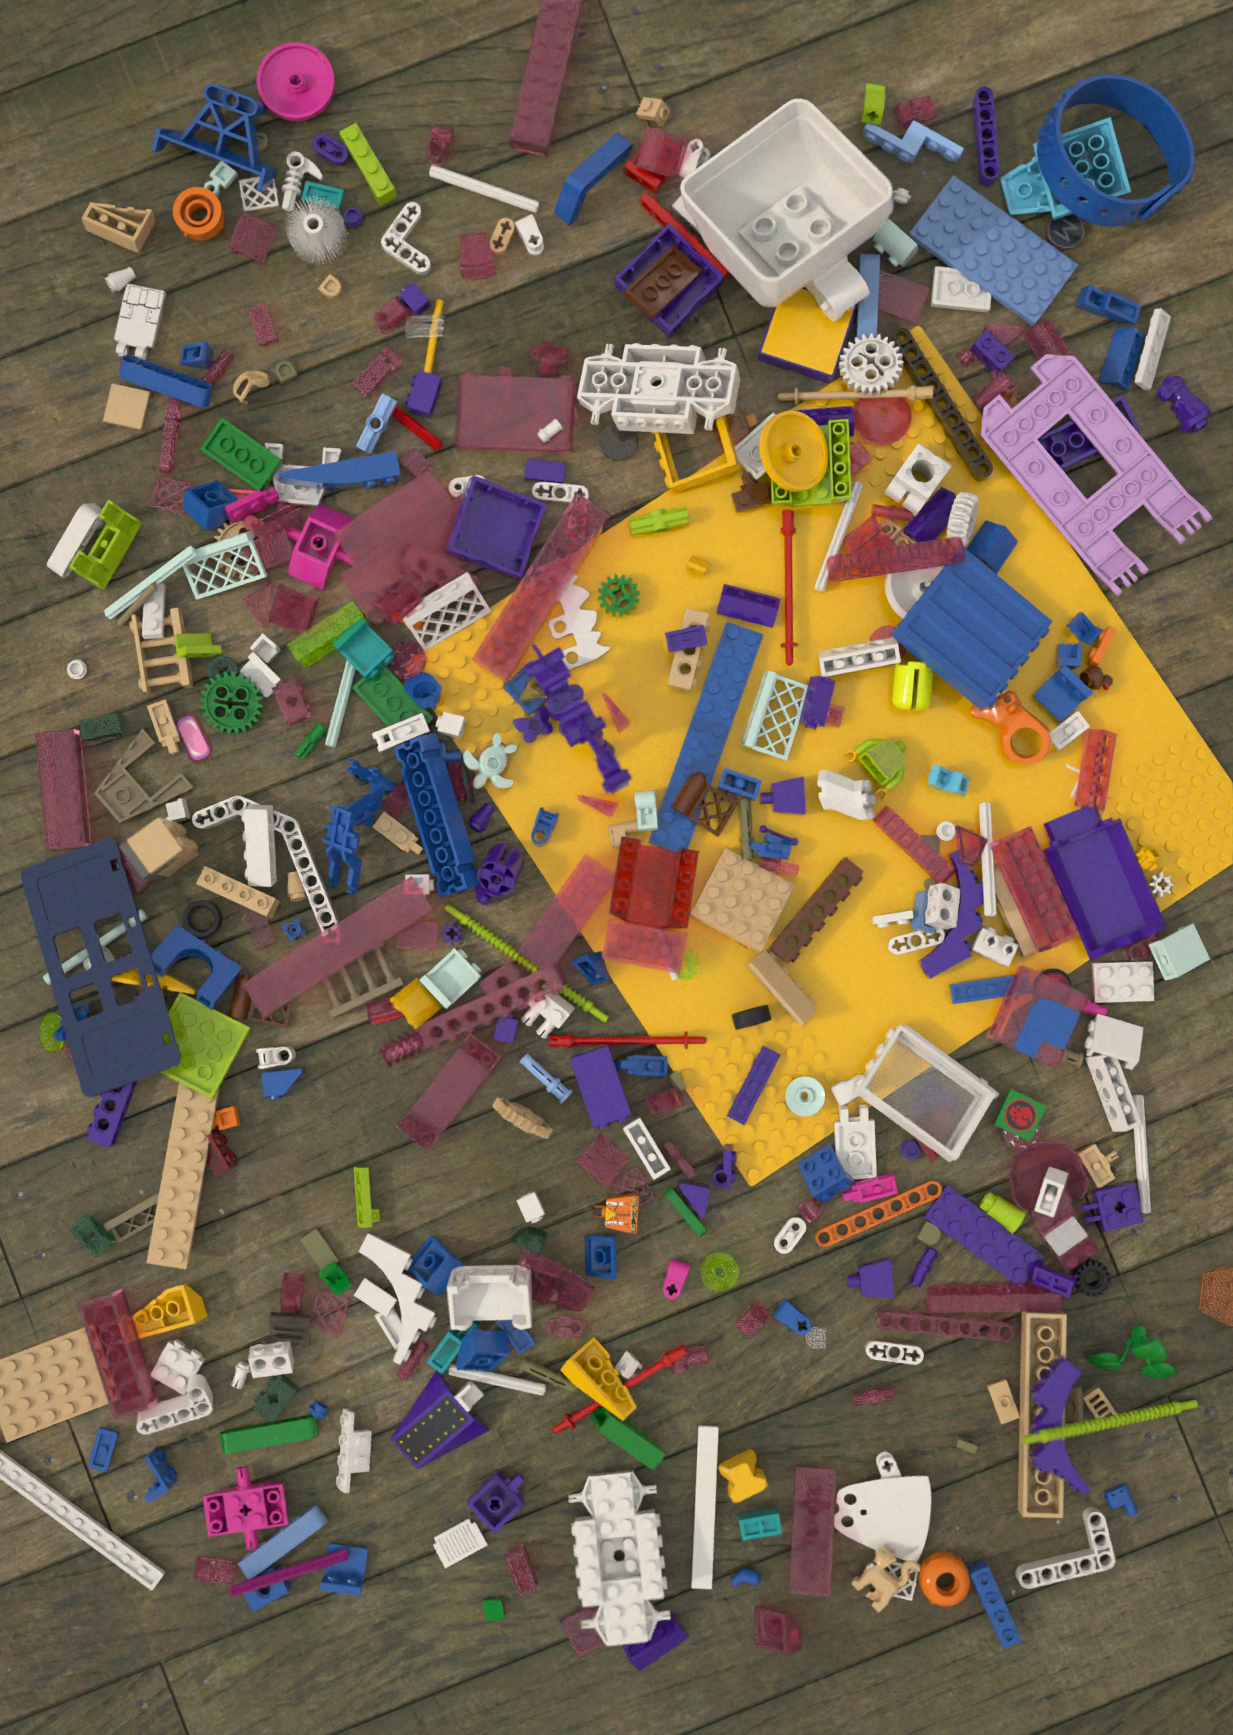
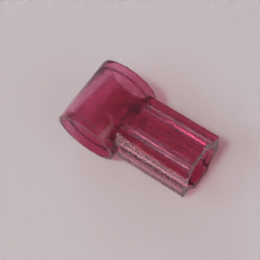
[668,1345,709,1373]

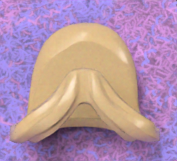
[233,371,270,404]

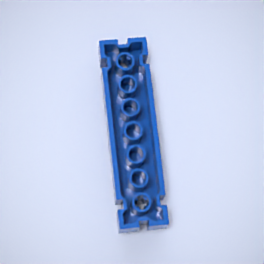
[394,733,480,898]

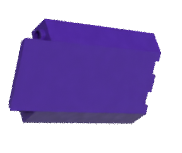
[1043,803,1167,959]

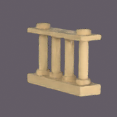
[130,608,194,695]

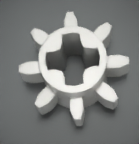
[1148,872,1174,897]

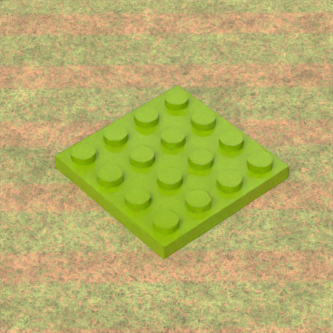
[160,992,251,1099]

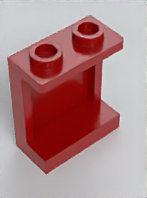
[624,129,682,195]

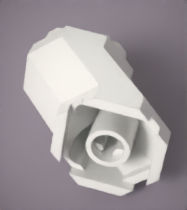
[817,770,877,820]

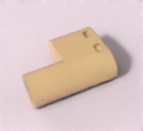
[608,820,639,849]

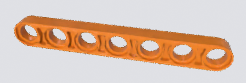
[815,1180,942,1247]

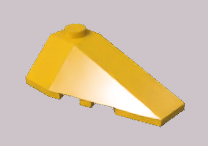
[112,954,199,994]
[560,1337,637,1421]

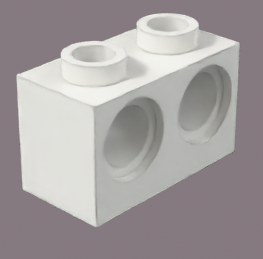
[925,883,961,930]
[248,1341,294,1378]

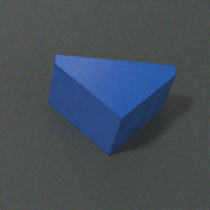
[180,341,213,370]
[571,951,609,985]

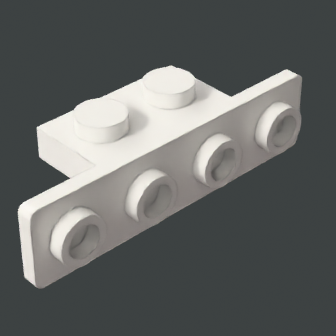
[336,1408,372,1493]

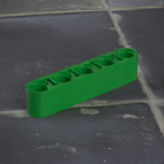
[220,1415,319,1454]

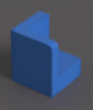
[1056,643,1082,669]

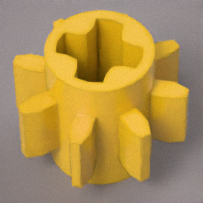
[1136,846,1160,871]

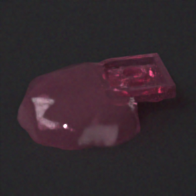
[1008,1141,1089,1233]

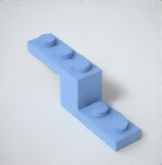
[862,120,964,163]

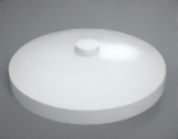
[885,551,948,618]

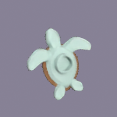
[463,733,517,789]

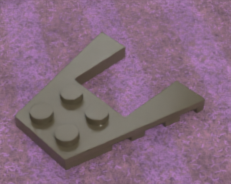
[94,728,194,824]

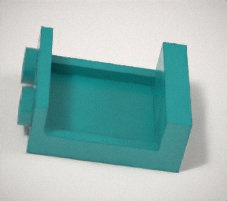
[332,617,396,681]

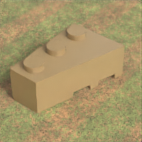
[81,202,156,253]

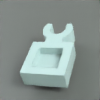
[204,161,238,196]

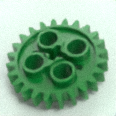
[199,670,264,734]

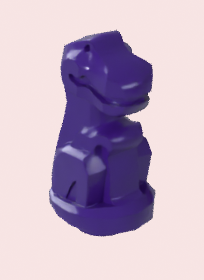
[1156,376,1211,433]

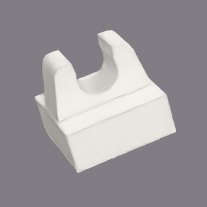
[615,1351,643,1380]

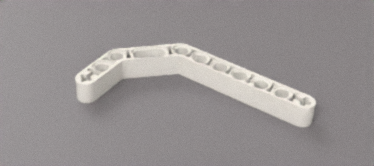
[192,796,344,945]

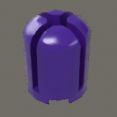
[477,843,524,897]

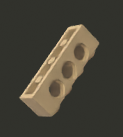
[667,608,711,692]
[196,866,280,919]

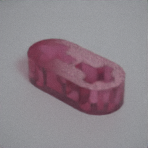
[546,1317,584,1337]

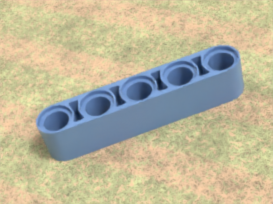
[856,254,880,351]
[237,1504,328,1580]

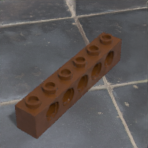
[769,857,864,963]

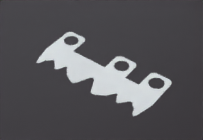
[529,558,611,669]

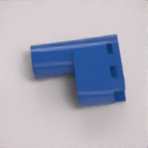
[438,739,463,764]
[1104,1483,1138,1516]

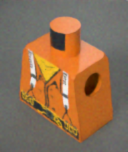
[594,1193,639,1234]

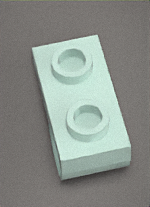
[635,790,658,832]

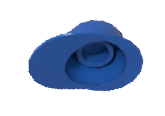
[404,672,442,710]

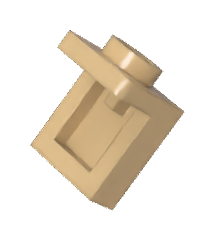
[636,97,670,127]

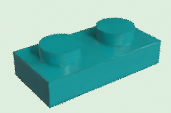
[301,181,345,211]

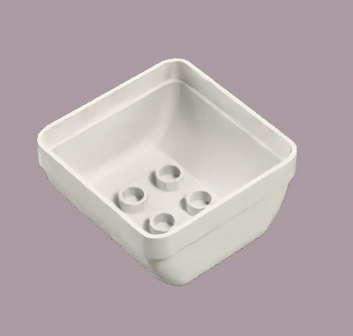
[681,99,894,322]

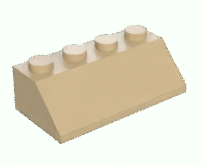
[746,949,817,1026]

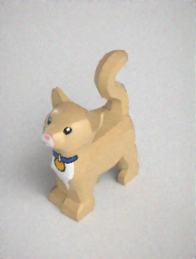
[851,1547,921,1613]

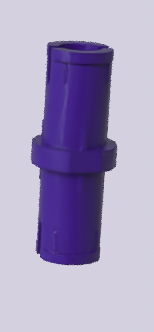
[909,1246,938,1287]

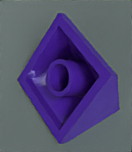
[677,1179,710,1219]

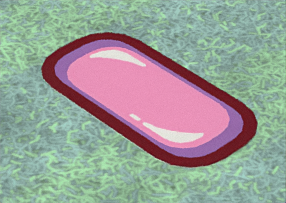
[175,713,212,763]

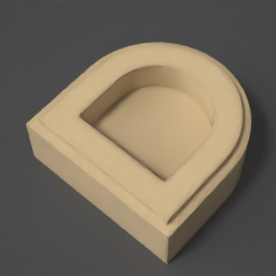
[318,274,342,299]

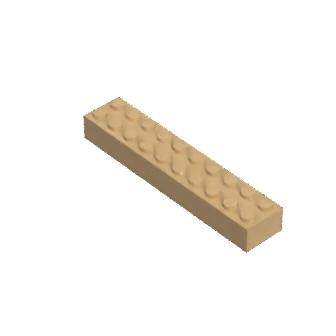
[1018,1309,1067,1518]

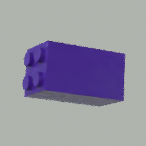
[570,1045,631,1129]

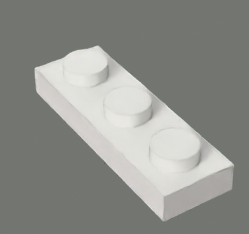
[142,583,166,639]

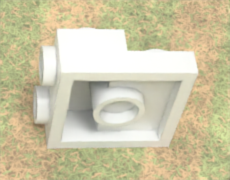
[150,1339,206,1395]

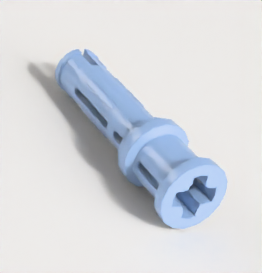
[519,1053,573,1104]

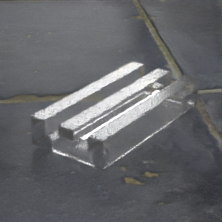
[405,315,445,337]

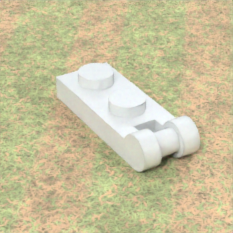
[372,713,430,753]

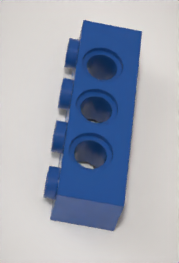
[967,1559,1022,1649]

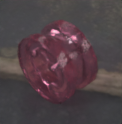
[956,347,975,367]

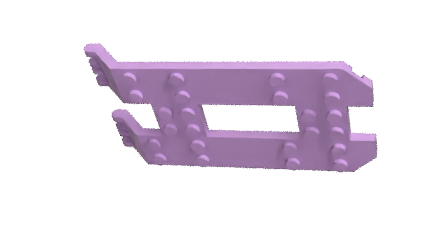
[980,354,1213,597]

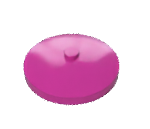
[257,42,335,121]

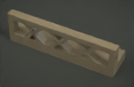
[103,1193,159,1243]

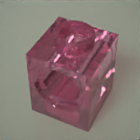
[400,448,432,482]

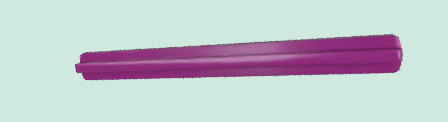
[230,1548,349,1597]

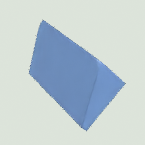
[910,890,935,934]

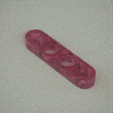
[159,398,181,474]

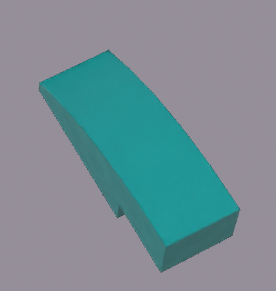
[426,1320,480,1374]

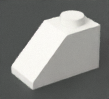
[436,712,467,740]
[1034,1167,1068,1217]

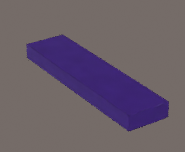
[726,1045,780,1125]

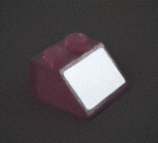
[1039,1211,1099,1273]

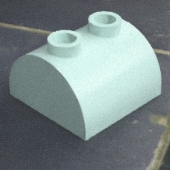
[873,219,918,267]

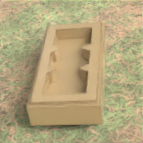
[987,1378,1020,1424]

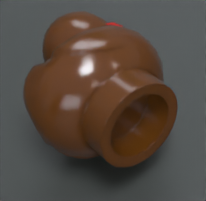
[1080,665,1113,690]

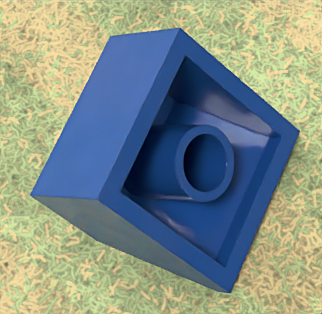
[183,480,239,530]
[409,1235,465,1296]
[456,1328,511,1371]

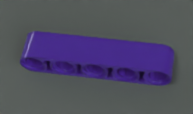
[972,86,1000,187]

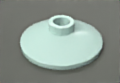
[785,1076,825,1116]

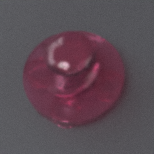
[530,342,569,377]

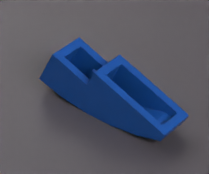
[1076,285,1142,325]

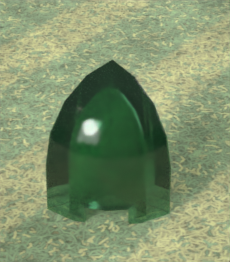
[511,1227,547,1254]

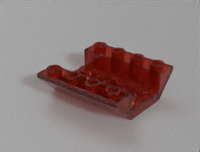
[609,836,699,929]

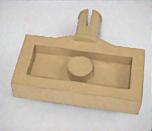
[1077,1143,1119,1189]

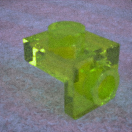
[676,950,699,980]

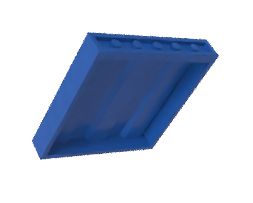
[890,546,1053,711]

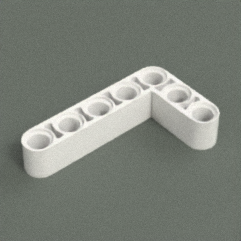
[1015,1506,1115,1589]

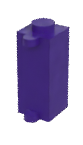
[799,676,836,730]

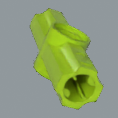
[629,506,690,536]

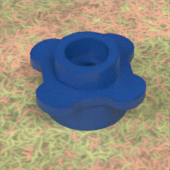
[283,919,306,941]
[308,1400,328,1419]

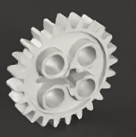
[839,333,903,396]

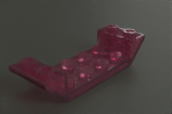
[397,1033,501,1152]

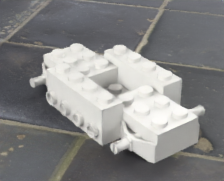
[577,343,741,434]
[569,1469,670,1646]

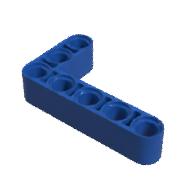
[554,133,633,225]

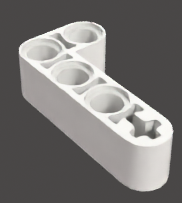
[47,503,106,578]
[136,1374,213,1434]

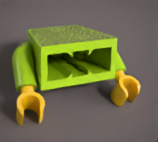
[844,739,907,800]

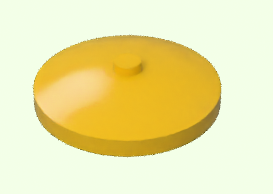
[759,410,828,492]

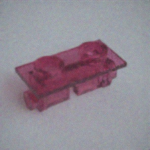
[446,762,468,802]

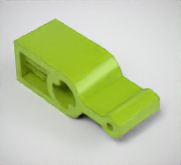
[861,83,885,125]

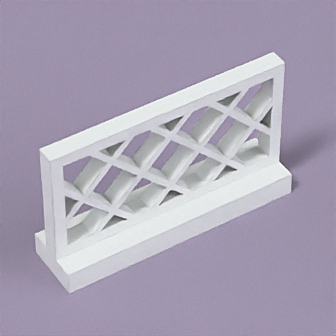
[400,572,491,651]

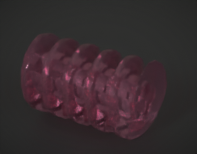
[379,1029,424,1067]

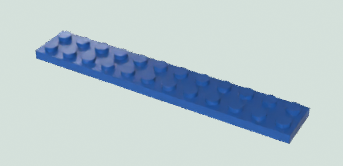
[648,622,764,856]

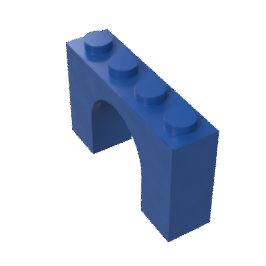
[151,924,242,1010]

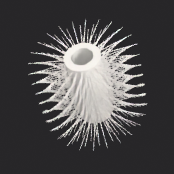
[284,196,348,266]

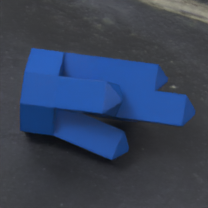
[749,834,791,860]

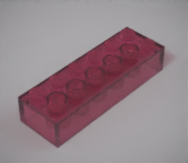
[35,729,91,852]
[989,826,1080,953]
[517,854,619,974]
[77,1288,159,1420]

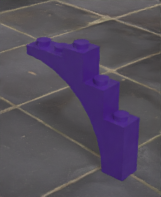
[918,850,984,979]
[1030,1355,1091,1495]

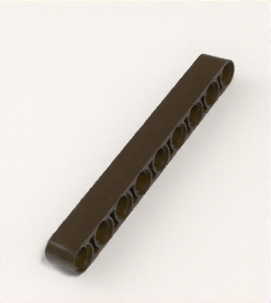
[891,327,993,482]

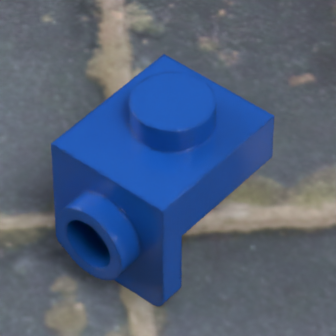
[1066,612,1102,645]

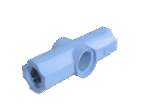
[356,393,398,454]

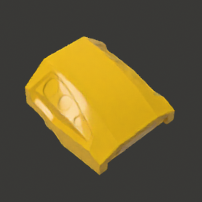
[390,978,443,1030]

